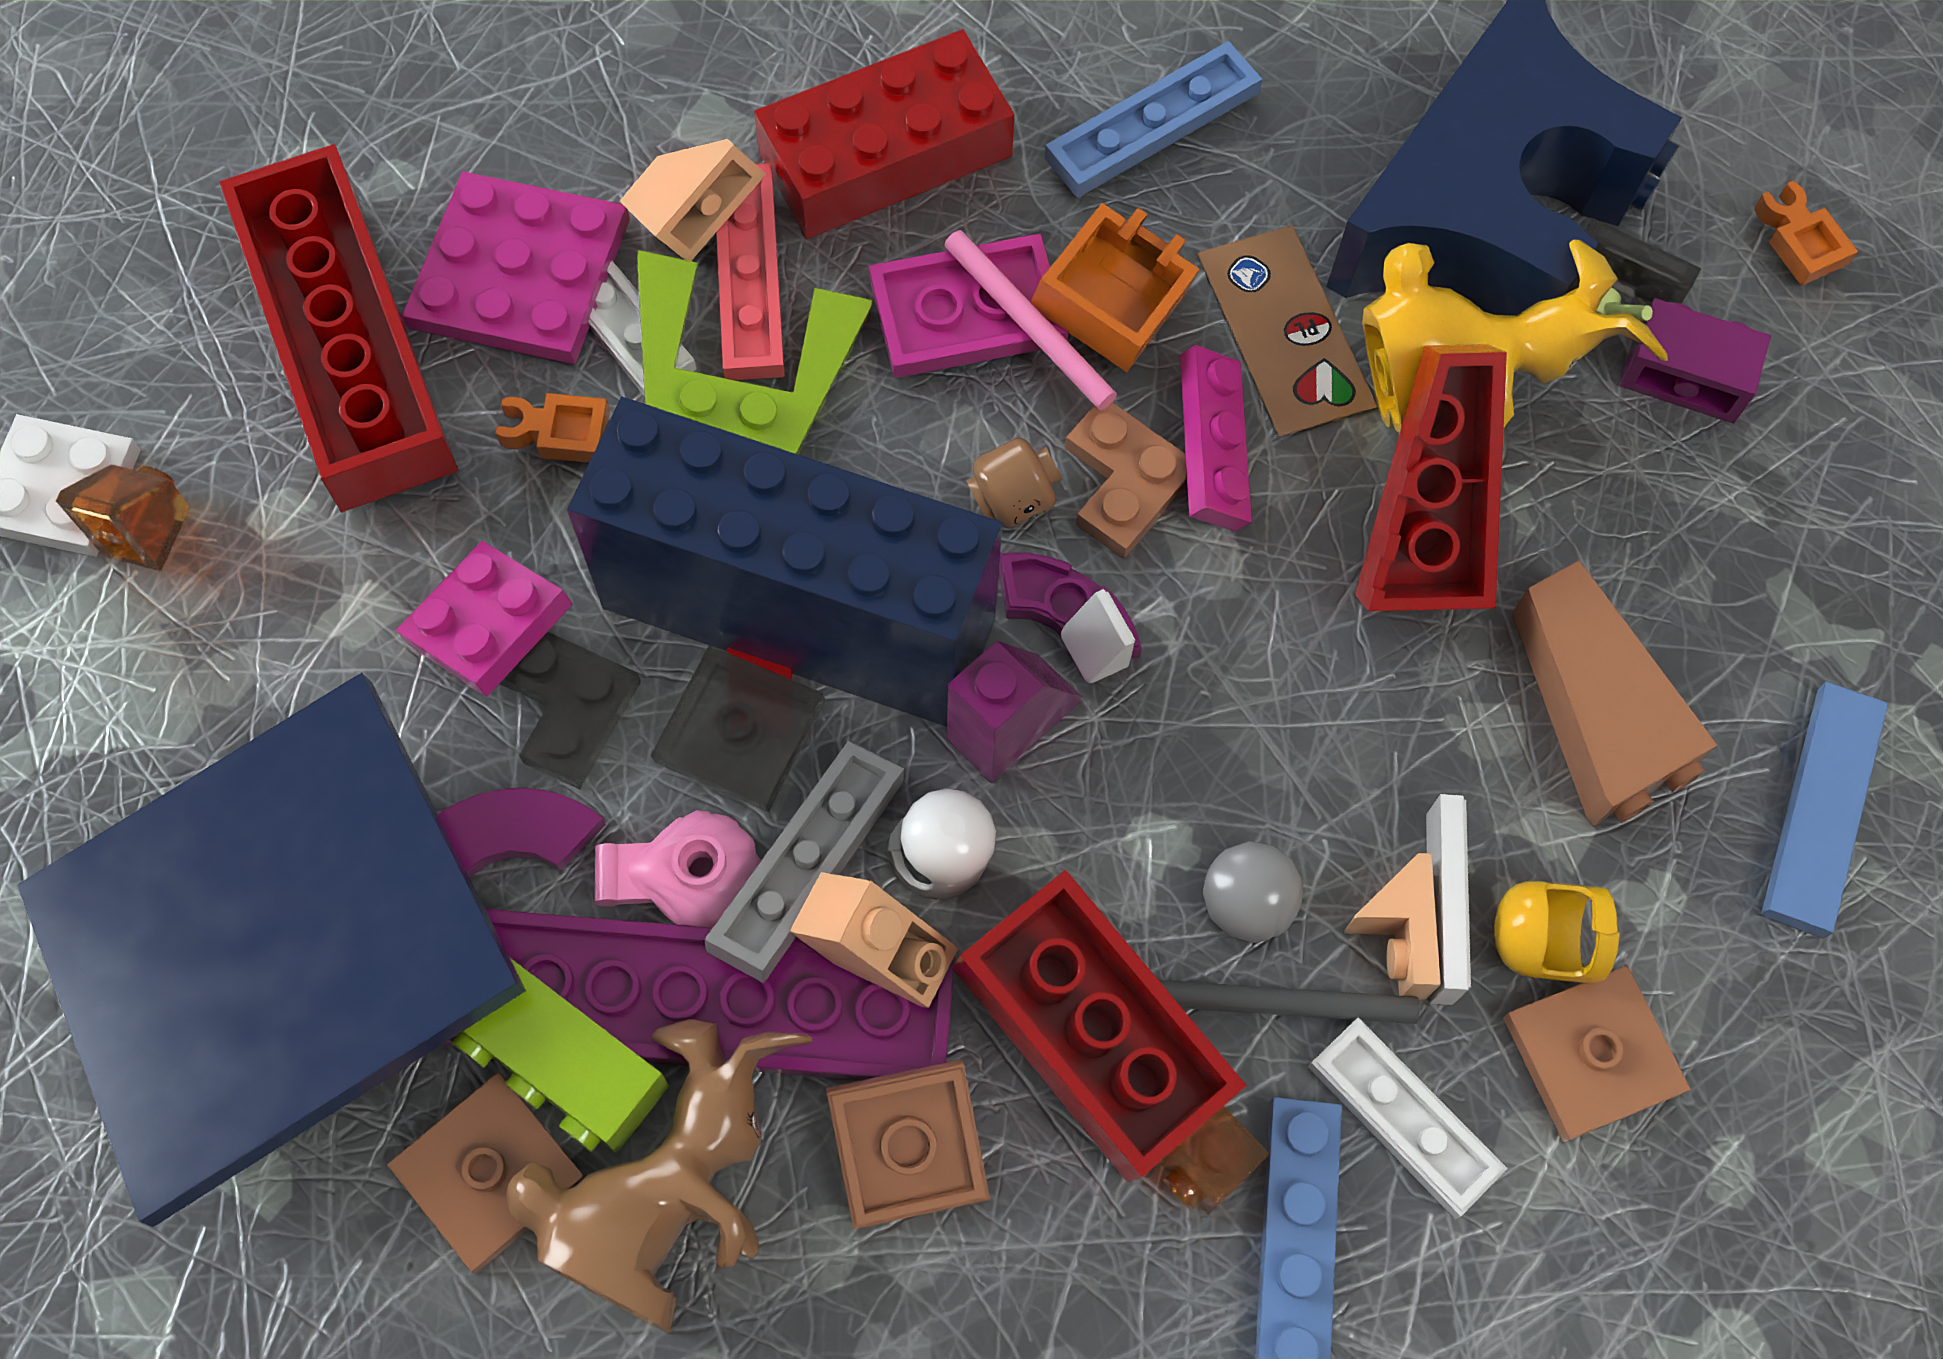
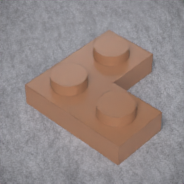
[1065,403,1187,559]

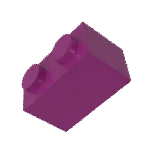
[1619,298,1771,424]

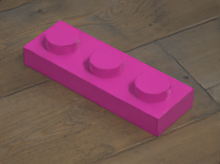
[1180,345,1252,531]

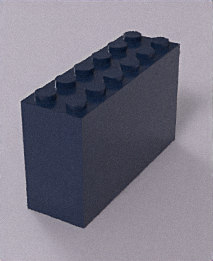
[567,396,1002,727]

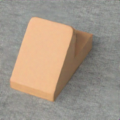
[1344,853,1441,1000]

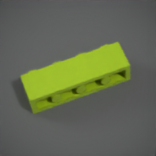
[451,958,670,1154]

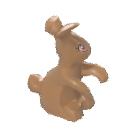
[506,1019,813,1334]

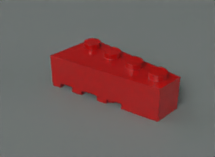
[1355,344,1507,611]

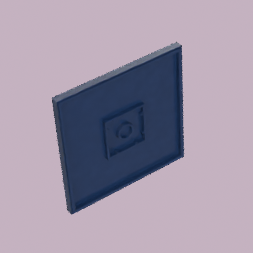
[17,672,526,1227]

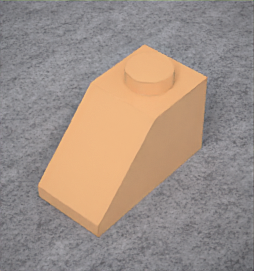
[620,139,766,261]

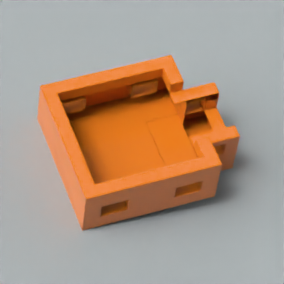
[1030,203,1200,373]

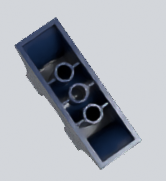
[1326,0,1682,316]

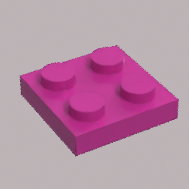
[395,541,573,697]

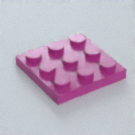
[402,171,630,365]

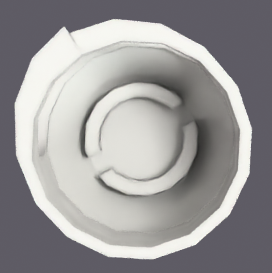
[885,788,996,899]

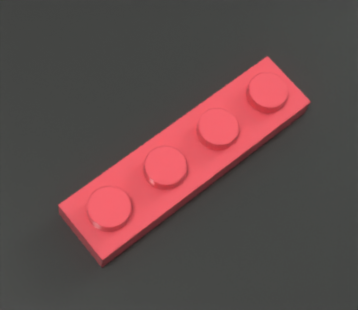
[716,163,785,380]

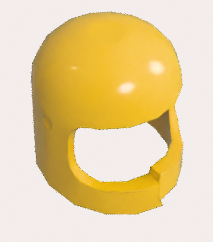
[1494,881,1620,984]

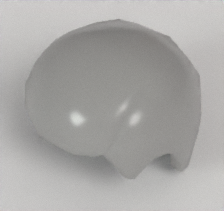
[1203,841,1304,943]

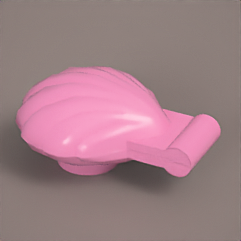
[594,810,761,928]

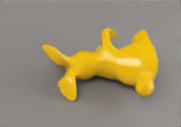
[1362,240,1668,434]

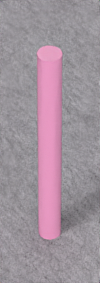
[944,230,1117,410]

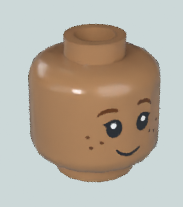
[966,437,1062,529]

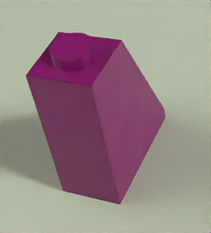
[947,641,1082,783]

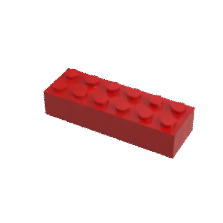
[219,144,459,513]

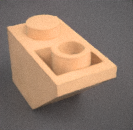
[789,872,958,1008]

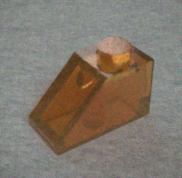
[56,464,190,571]

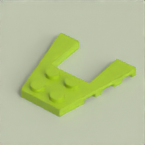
[637,250,873,455]

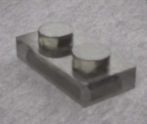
[1585,218,1701,306]

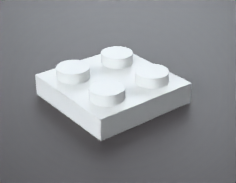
[0,414,141,557]

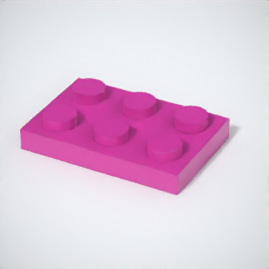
[869,233,1069,378]

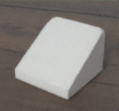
[1061,589,1135,683]

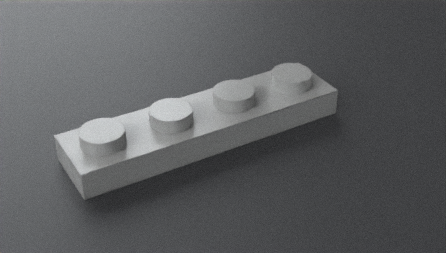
[705,741,904,983]

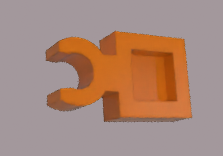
[1754,181,1858,286]
[495,393,610,463]

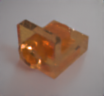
[1160,1106,1270,1215]

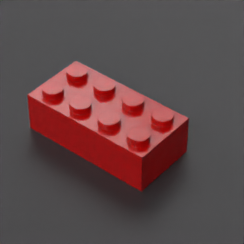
[754,29,1015,240]
[953,869,1247,1183]

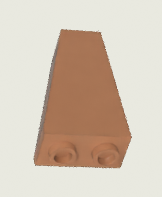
[1512,560,1718,827]

